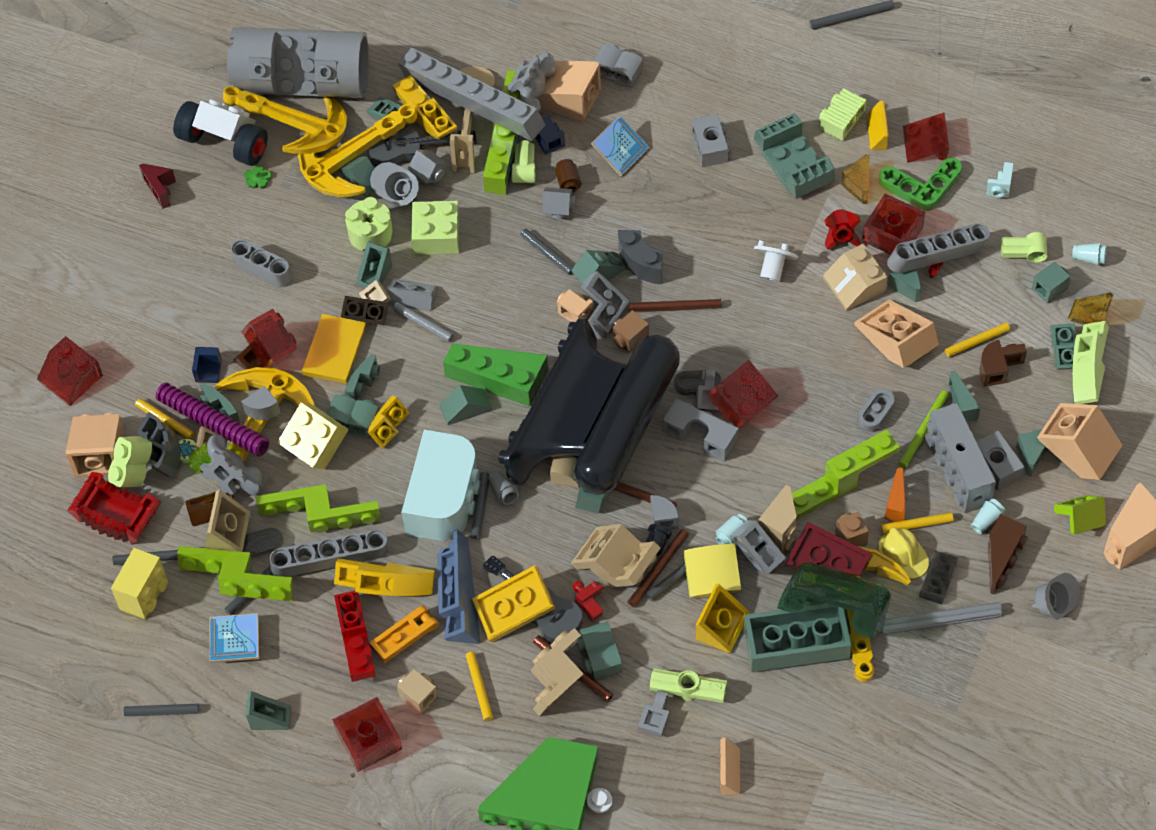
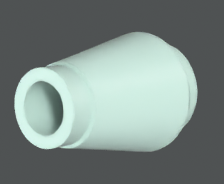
[1072,243,1107,266]
[971,498,1006,534]

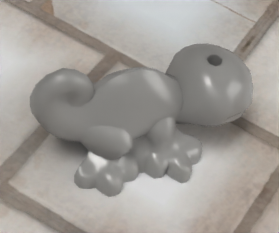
[508,51,557,112]
[200,435,264,495]

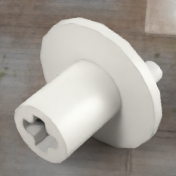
[753,240,799,282]

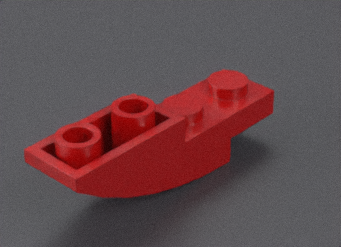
[334,591,376,682]

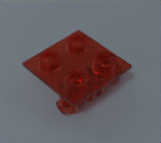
[903,113,950,163]

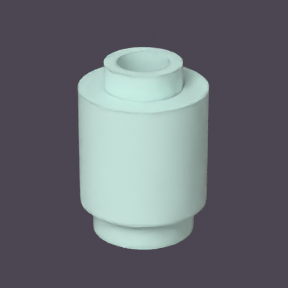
[716,514,747,546]

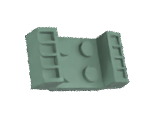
[754,113,835,199]

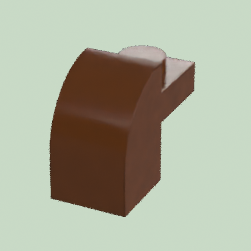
[979,340,1027,387]

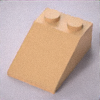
[854,299,939,368]

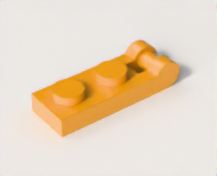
[369,605,440,664]

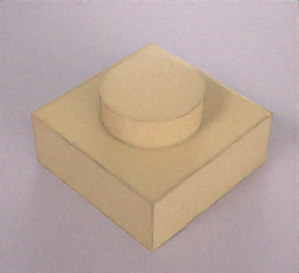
[359,280,391,302]

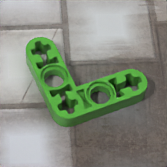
[879,158,962,211]

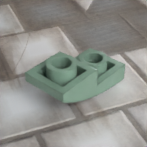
[1050,323,1076,369]
[345,355,380,400]
[199,384,240,422]

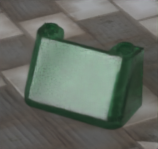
[777,562,891,639]

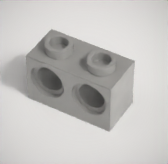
[730,520,786,574]

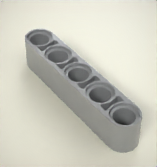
[887,224,990,273]
[270,530,387,577]

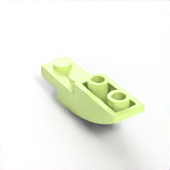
[1073,321,1109,404]

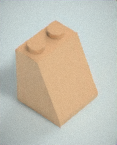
[537,61,601,122]
[1037,403,1123,480]
[66,413,124,477]
[1104,482,1156,570]

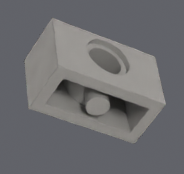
[692,114,731,167]
[976,431,1024,491]

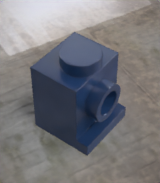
[535,116,565,155]

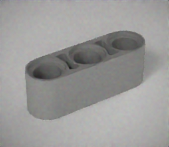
[231,240,292,287]

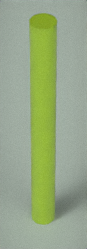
[898,391,949,468]

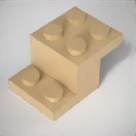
[571,524,660,587]
[530,628,583,716]

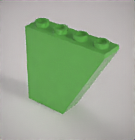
[478,737,598,830]

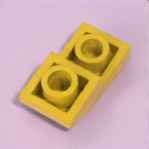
[367,395,410,448]

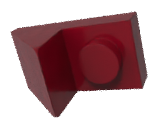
[139,164,176,209]

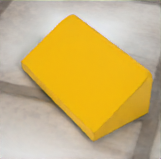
[866,100,889,150]

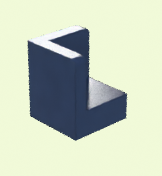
[192,347,222,383]

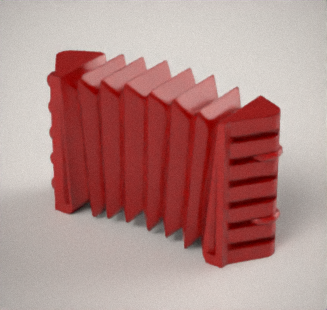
[67,472,161,545]

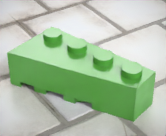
[443,344,549,407]

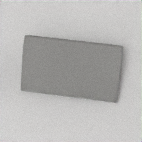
[387,279,437,311]

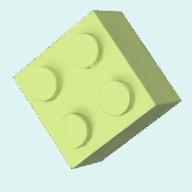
[411,201,459,255]

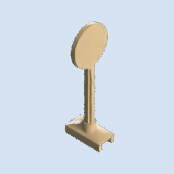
[450,66,495,173]

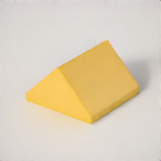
[696,584,750,653]

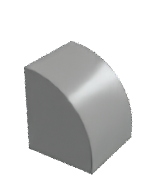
[241,386,281,420]
[650,495,679,530]

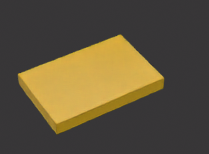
[302,314,367,384]
[472,565,556,642]

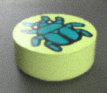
[179,439,199,463]

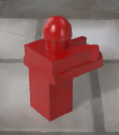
[573,581,605,622]

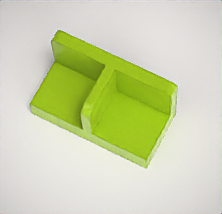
[1054,495,1106,535]

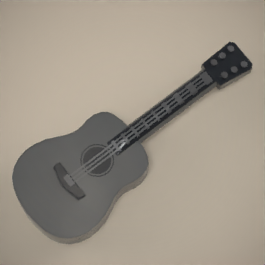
[368,128,477,167]
[483,556,583,644]

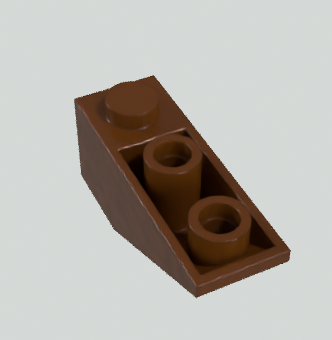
[988,514,1028,595]

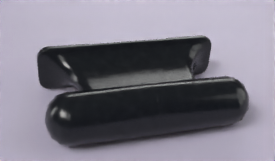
[498,318,680,495]

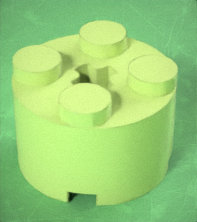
[345,197,393,251]

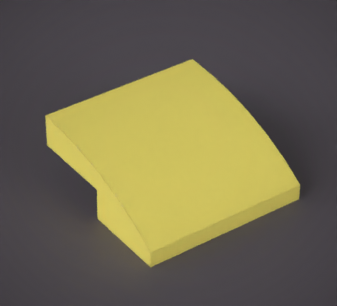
[683,543,741,598]

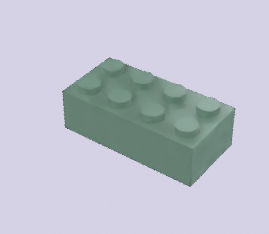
[744,601,851,672]

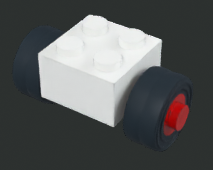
[173,99,268,166]

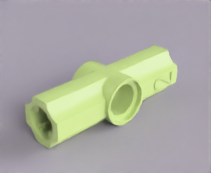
[649,668,727,703]

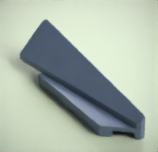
[437,529,481,644]

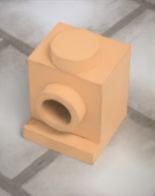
[557,289,594,322]

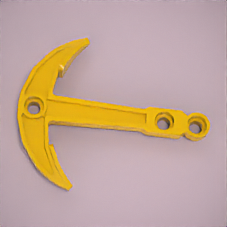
[222,86,347,154]
[298,104,418,197]
[214,367,315,484]
[791,546,911,682]

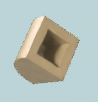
[550,455,580,488]

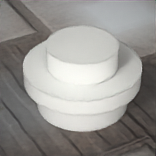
[587,788,612,813]

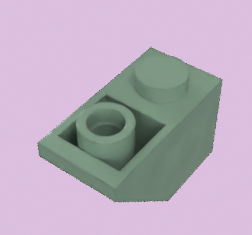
[571,250,626,284]

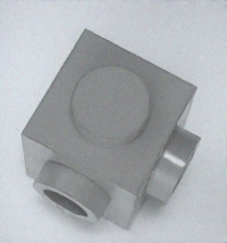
[408,149,448,184]
[542,187,576,218]

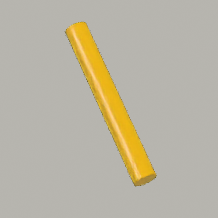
[945,322,1010,357]
[135,398,195,440]
[881,512,954,534]
[466,651,493,721]

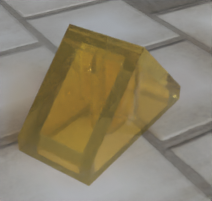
[841,154,870,204]
[1068,292,1113,325]

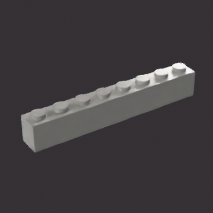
[398,47,545,141]

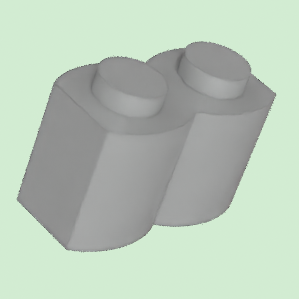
[593,44,643,87]

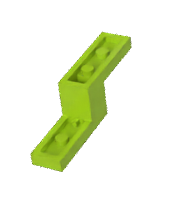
[792,429,900,520]
[255,484,381,533]
[177,546,294,601]

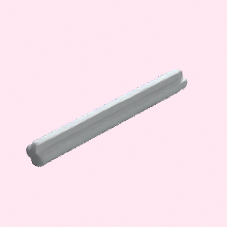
[881,602,1002,634]

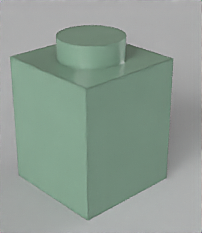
[1032,261,1070,303]

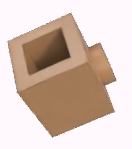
[613,310,649,353]
[835,511,869,547]

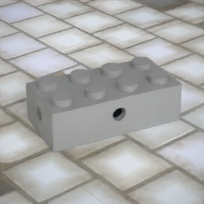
[925,403,996,513]

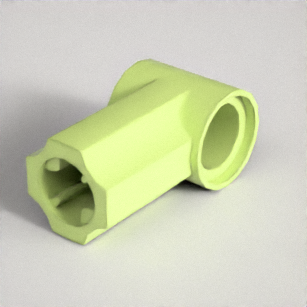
[512,140,536,183]
[1001,232,1048,263]

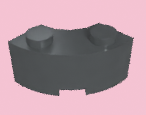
[618,230,663,284]
[137,412,181,479]

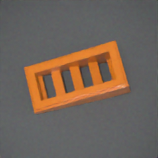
[885,467,906,522]

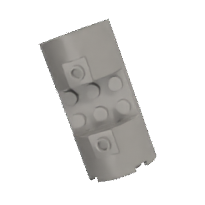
[227,27,370,98]

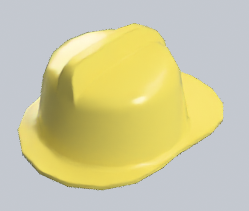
[878,527,929,579]

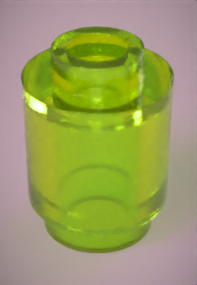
[188,442,211,474]

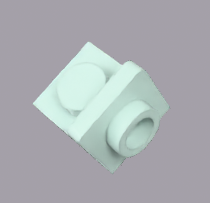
[986,162,1013,198]

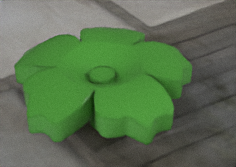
[244,165,271,188]

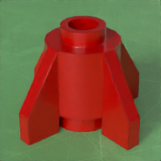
[824,209,861,250]

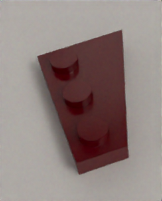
[785,522,873,577]

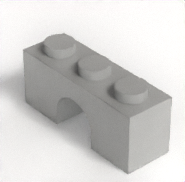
[662,399,739,461]

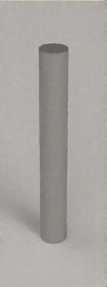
[393,302,454,342]

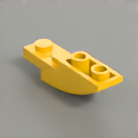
[392,75,457,139]
[334,558,435,596]

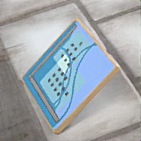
[591,115,650,177]
[209,613,259,663]

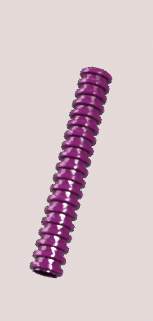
[156,382,269,457]

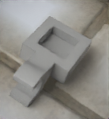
[695,369,721,411]
[638,690,670,737]

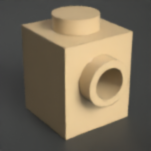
[397,669,438,714]

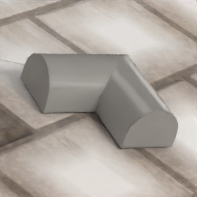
[581,271,630,336]

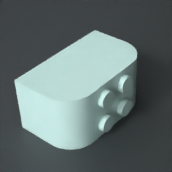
[401,430,481,541]

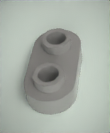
[858,389,894,431]

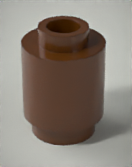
[555,159,582,193]

